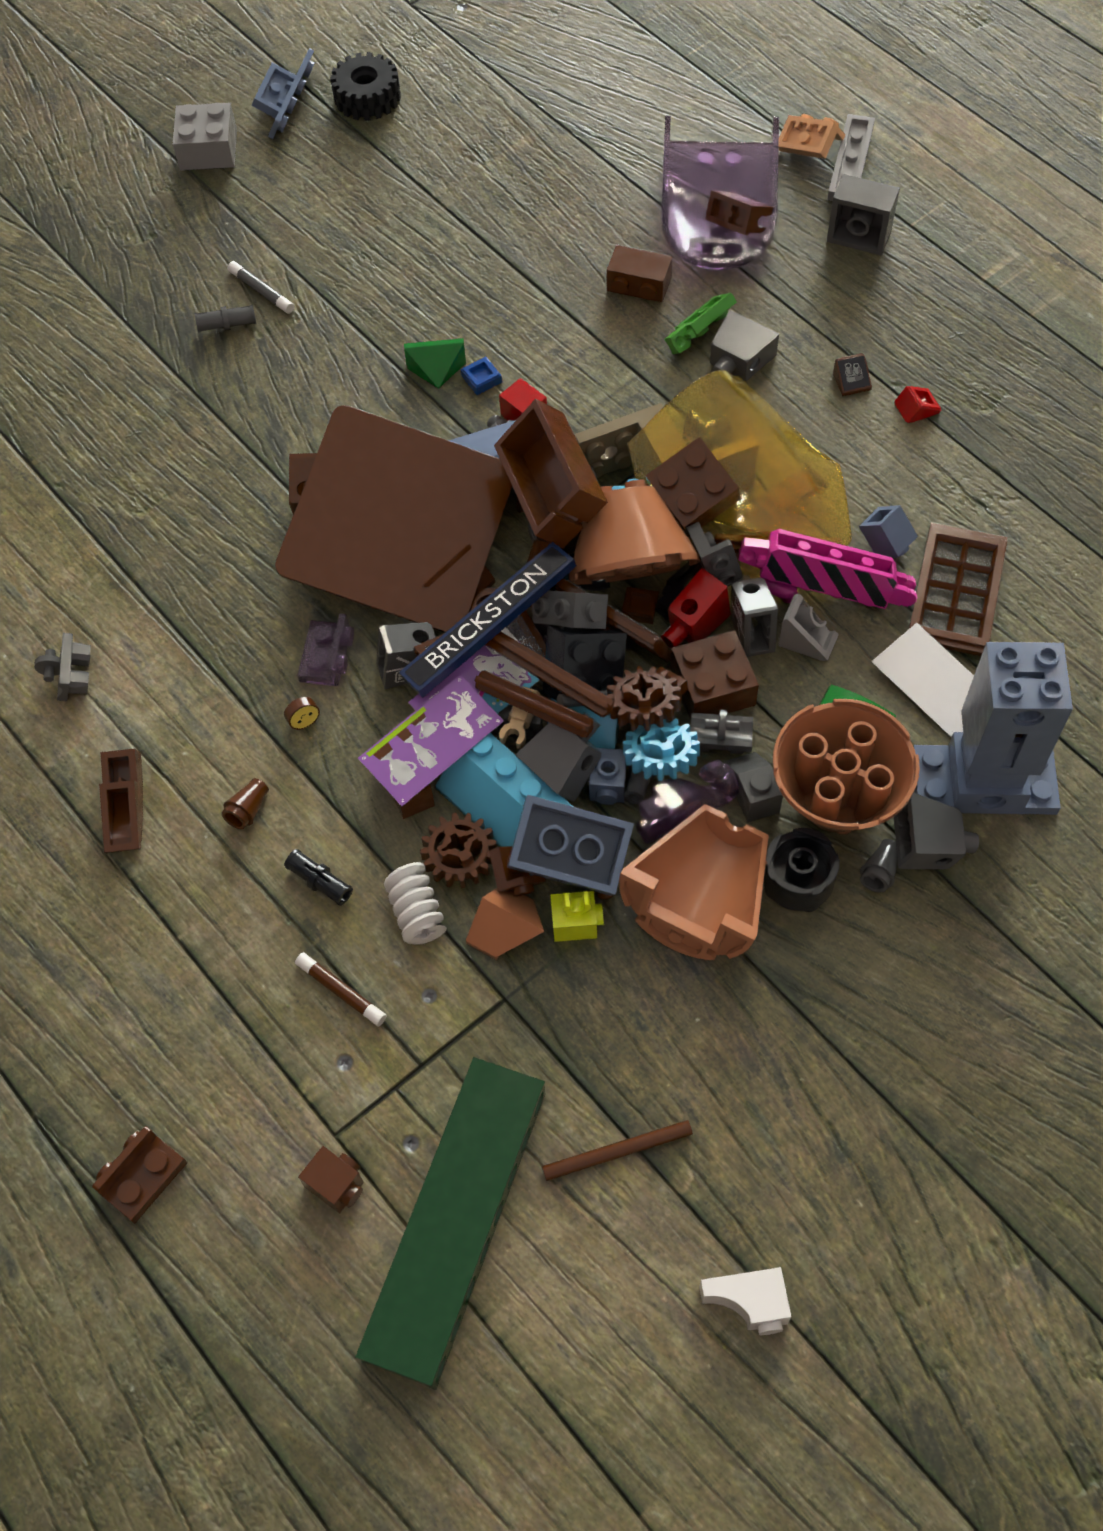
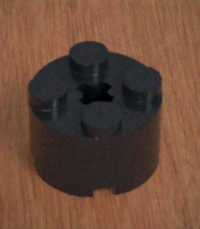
[763,828,840,912]

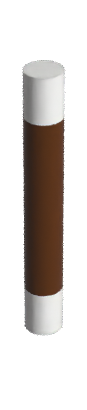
[295,952,387,1027]

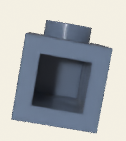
[859,505,918,558]
[589,748,627,805]

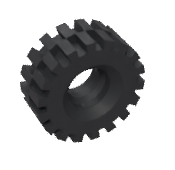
[330,52,401,121]

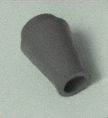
[860,839,898,893]

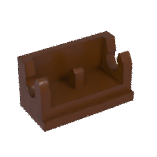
[705,190,773,236]

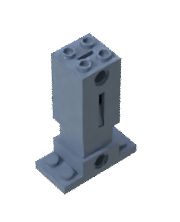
[913,642,1073,815]

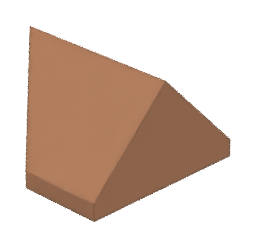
[466,888,544,960]

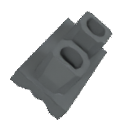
[34,633,91,701]
[690,710,753,754]

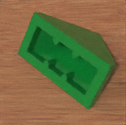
[404,338,466,389]

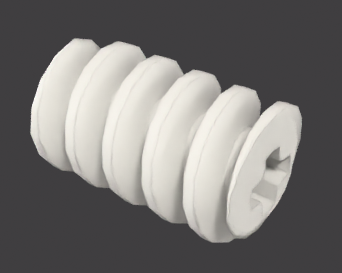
[384,862,447,945]

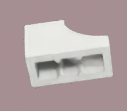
[699,1267,791,1335]

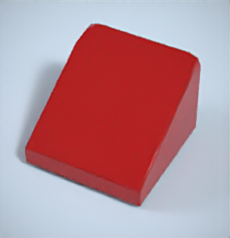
[894,386,942,423]

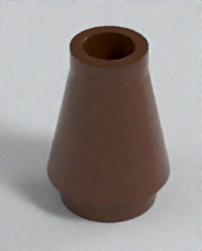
[222,778,269,830]

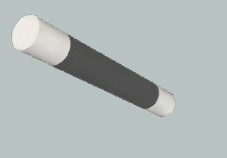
[227,261,294,314]

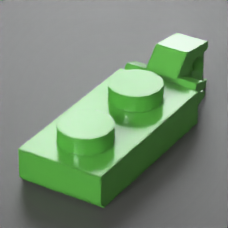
[664,293,737,354]

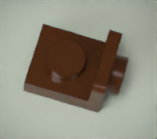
[489,846,546,896]

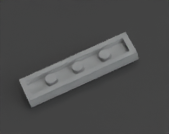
[827,114,875,201]

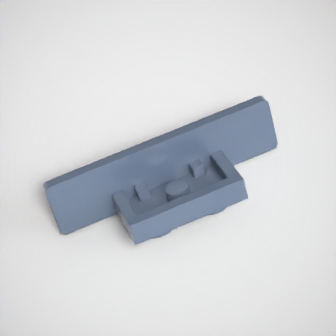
[252,48,315,139]

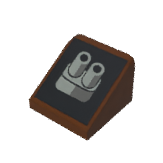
[833,353,872,396]

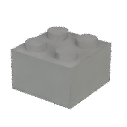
[173,103,237,170]

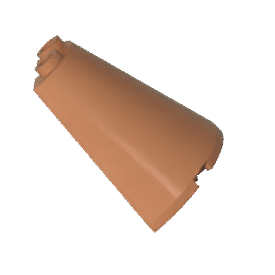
[619,804,769,960]

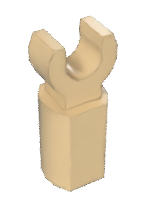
[499,686,541,749]

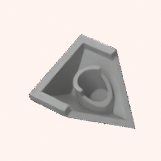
[779,594,839,661]

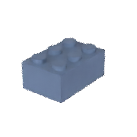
[507,795,634,896]

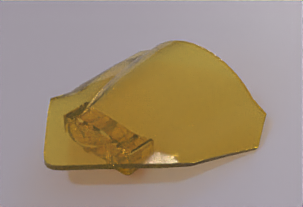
[627,370,852,546]

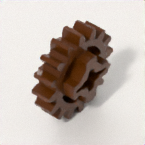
[606,666,682,731]
[420,812,497,888]

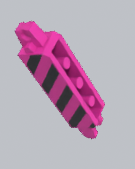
[738,529,917,609]

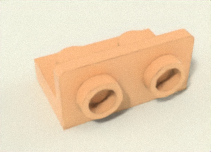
[776,114,845,159]

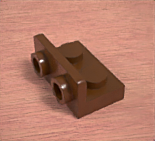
[92,1126,188,1224]

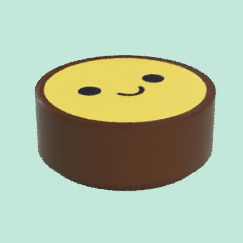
[284,697,320,730]

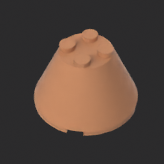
[568,479,701,585]
[773,699,920,834]

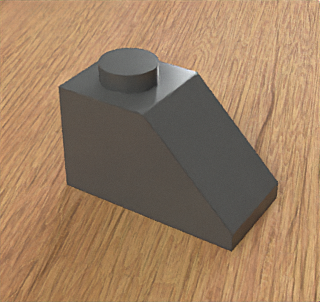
[723,752,783,823]

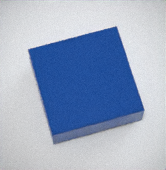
[461,357,502,395]

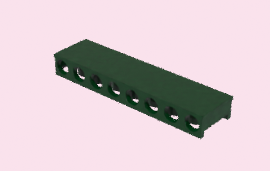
[355,1057,545,1390]

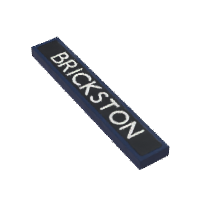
[399,542,577,698]

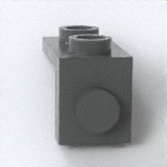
[532,590,608,629]

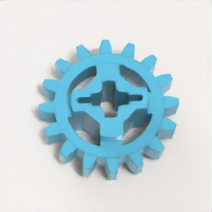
[623,718,700,781]

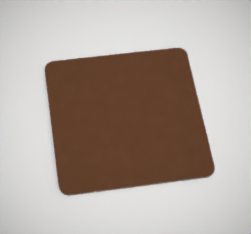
[275,405,512,633]

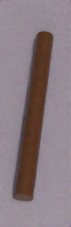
[542,1120,693,1181]

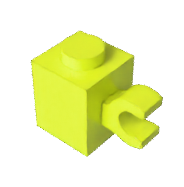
[550,891,604,942]

